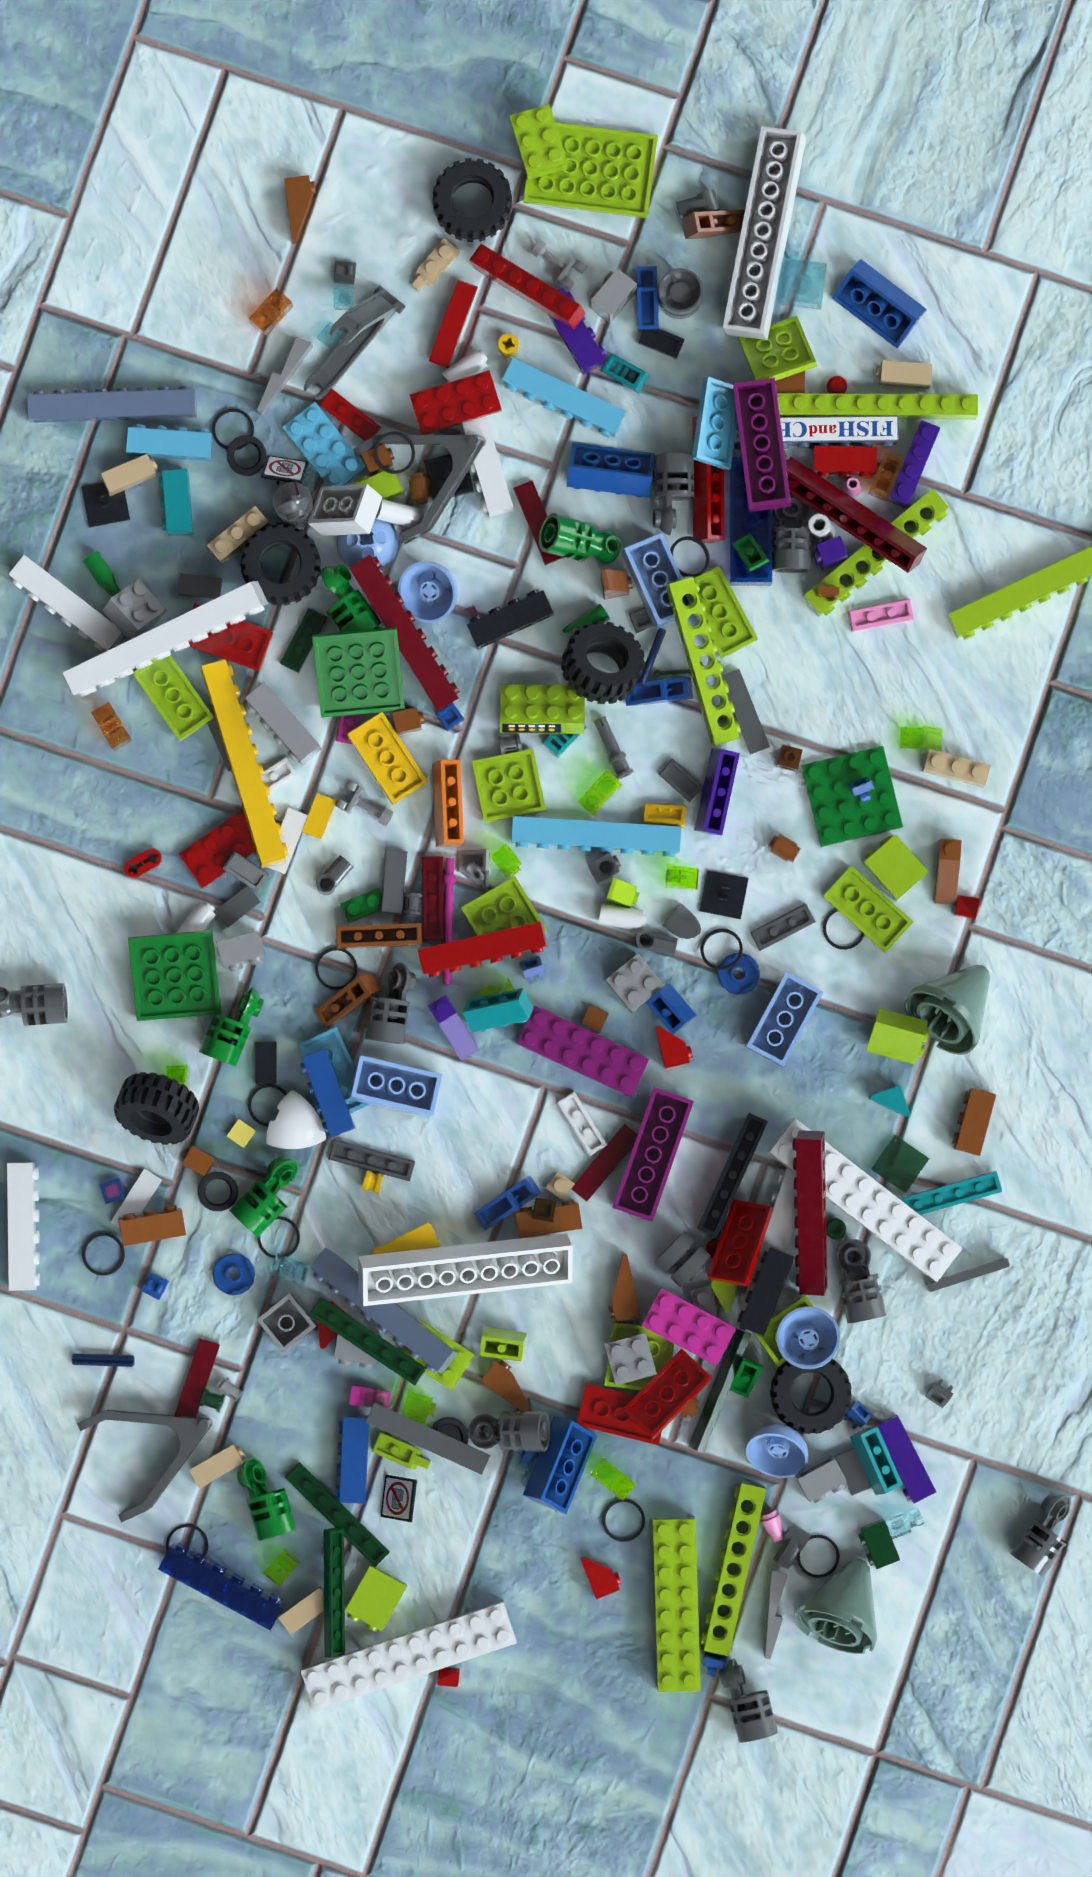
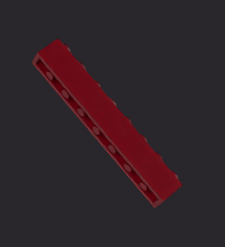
[786,457,927,573]
[349,555,460,711]
[792,1130,828,1296]

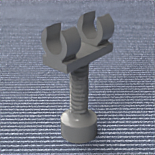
[530,239,587,290]
[335,780,394,827]

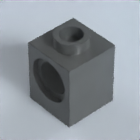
[588,853,621,885]

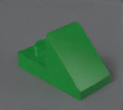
[732,533,769,572]
[729,1358,763,1398]

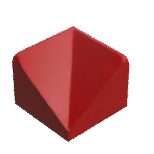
[954,895,980,920]
[437,1667,460,1687]

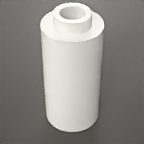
[441,349,488,383]
[375,499,422,528]
[809,514,836,542]
[175,901,216,933]
[599,904,647,931]

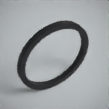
[212,408,254,450]
[374,431,415,474]
[670,536,710,578]
[823,909,864,950]
[700,929,743,970]
[315,947,357,990]
[248,1084,287,1126]
[257,1216,300,1259]
[82,1233,125,1276]
[602,1499,645,1542]
[166,1524,209,1567]
[797,1535,840,1578]

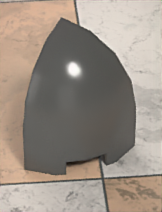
[663,903,701,939]

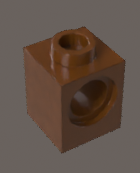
[776,744,803,772]

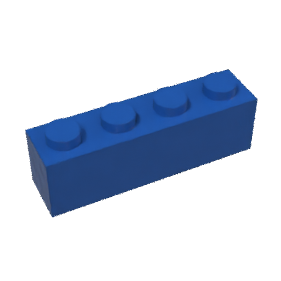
[300,1049,356,1137]
[336,1416,369,1504]

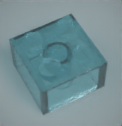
[779,258,827,309]

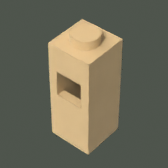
[876,360,932,389]
[101,454,158,496]
[189,1443,246,1489]
[278,1586,324,1635]

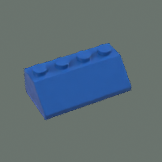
[832,259,927,349]
[566,442,655,498]
[523,1416,597,1514]

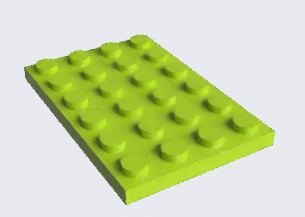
[523,122,658,219]

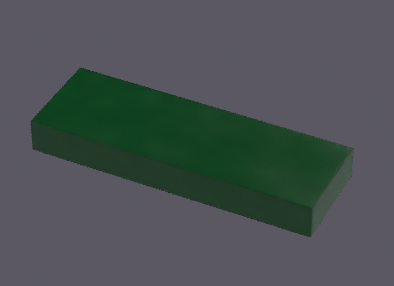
[280,608,328,673]

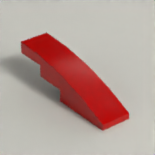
[429,280,478,368]

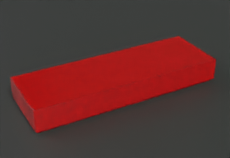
[319,389,381,441]

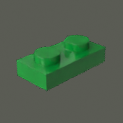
[340,888,382,923]

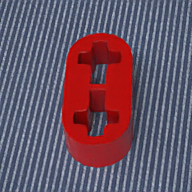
[124,849,162,878]

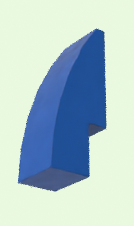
[636,266,659,330]
[625,677,693,706]
[474,1176,542,1231]

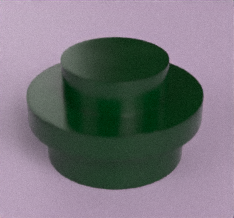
[826,1218,846,1239]

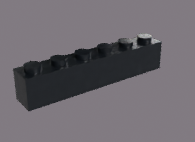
[696,1113,768,1238]

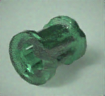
[199,1388,226,1413]

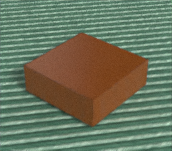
[817,586,840,598]
[581,1005,609,1033]

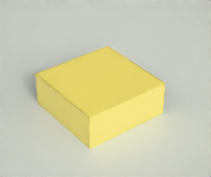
[227,1119,256,1148]

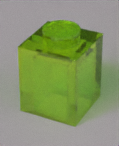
[490,843,522,878]

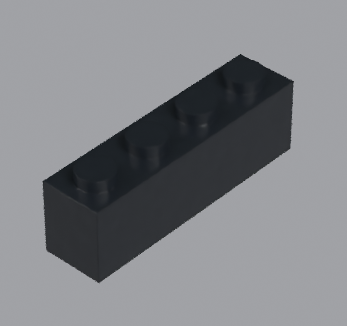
[467,589,554,650]
[737,1247,795,1338]

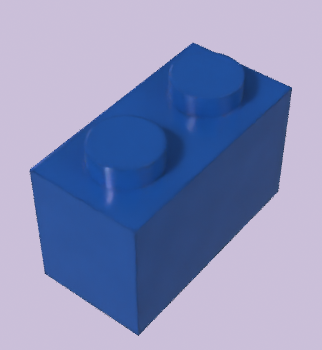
[646,983,697,1035]

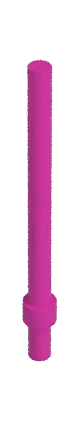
[443,858,456,984]

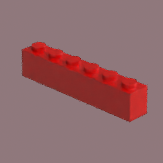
[469,244,586,330]
[692,416,725,543]
[417,921,548,978]

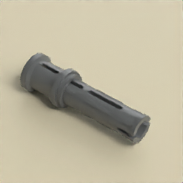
[593,716,634,780]

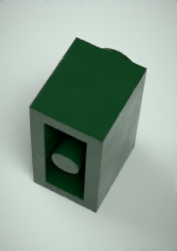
[858,1519,900,1569]

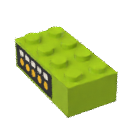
[500,684,585,734]

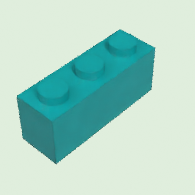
[159,469,194,536]
[462,988,533,1033]
[850,1427,903,1495]

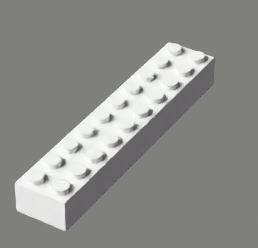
[723,126,806,340]
[63,581,268,697]
[766,1118,963,1282]
[358,1234,572,1306]
[301,1600,517,1712]

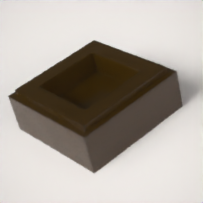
[532,1198,557,1222]

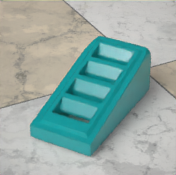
[601,353,649,394]
[543,726,586,758]

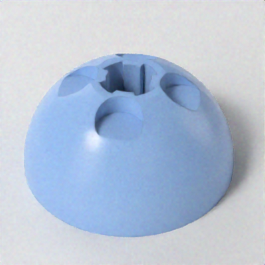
[337,519,399,571]
[398,561,458,623]
[776,1307,840,1369]
[746,1424,808,1478]

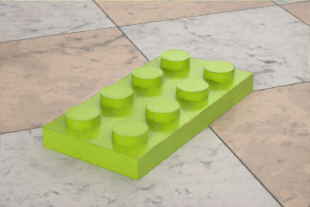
[694,566,758,659]
[133,655,215,742]
[823,865,913,953]

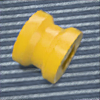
[498,333,519,357]
[362,1170,384,1194]

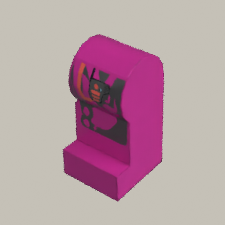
[349,1385,391,1408]

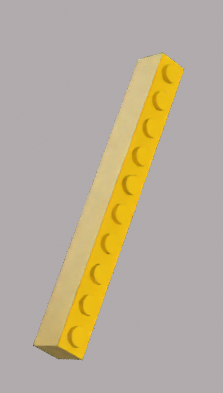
[201,659,289,868]

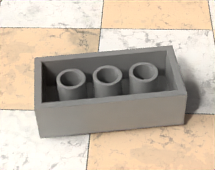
[245,682,322,765]

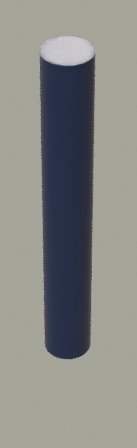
[637,628,666,687]

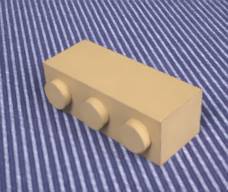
[207,506,269,565]
[922,749,991,788]

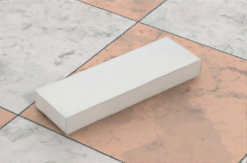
[233,757,297,803]
[267,808,308,874]
[556,1092,607,1156]
[110,1169,162,1228]

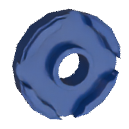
[718,953,760,995]
[213,1253,255,1296]

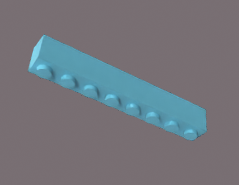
[511,816,681,857]

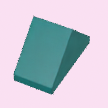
[869,1085,910,1118]

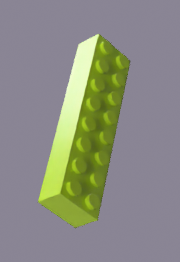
[652,1517,701,1692]

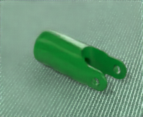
[83,551,121,596]
[562,604,610,640]

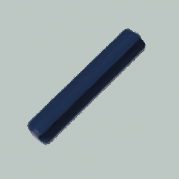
[72,1354,135,1367]

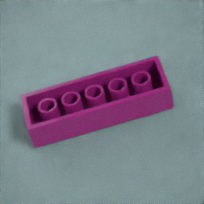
[733,378,792,512]
[517,1005,649,1098]
[612,1087,694,1222]

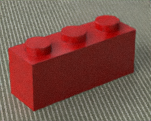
[813,446,877,478]

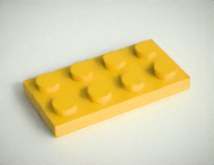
[347,712,428,805]

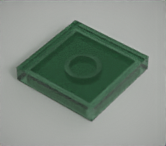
[871,1135,930,1193]

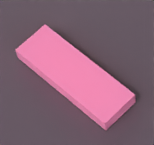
[848,598,914,632]

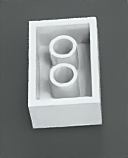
[308,484,382,536]

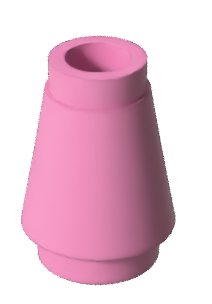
[841,477,862,498]
[760,1509,785,1542]

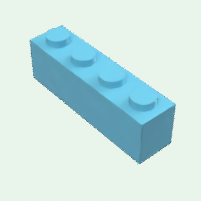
[126,424,213,461]

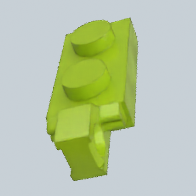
[371,1432,431,1470]

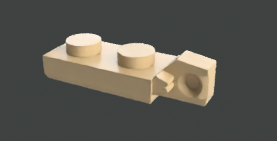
[412,238,460,292]

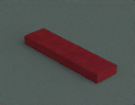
[513,480,565,566]
[422,856,444,941]
[571,1123,638,1202]
[174,1338,220,1417]

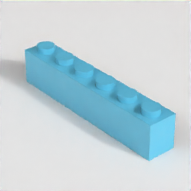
[502,357,626,438]

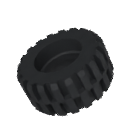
[432,158,512,242]
[240,523,321,606]
[561,621,645,704]
[114,1072,199,1145]
[770,1359,852,1434]

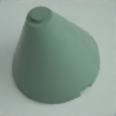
[904,965,991,1055]
[794,1558,877,1654]

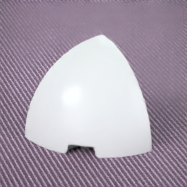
[266,1090,326,1149]

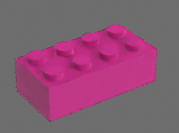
[641,1288,736,1366]

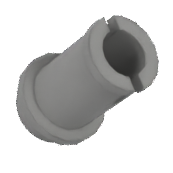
[215,1377,243,1402]

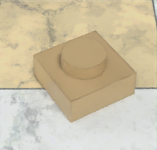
[546,1171,575,1201]

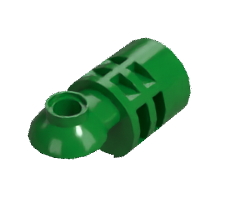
[539,513,622,564]
[321,565,383,632]
[199,987,264,1067]
[229,1158,299,1237]
[237,1458,297,1541]

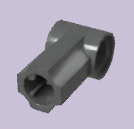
[676,189,720,220]
[316,855,354,896]
[635,930,678,956]
[773,1523,811,1569]

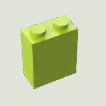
[863,834,929,901]
[866,1008,930,1065]
[345,1565,408,1633]

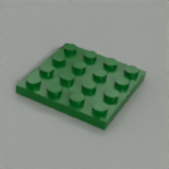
[312,627,405,718]
[801,746,903,847]
[128,930,221,1021]

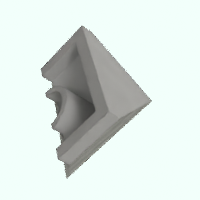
[456,849,490,892]

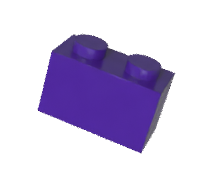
[812,536,848,570]

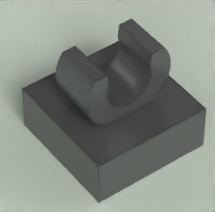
[333,261,357,285]
[925,1379,954,1408]

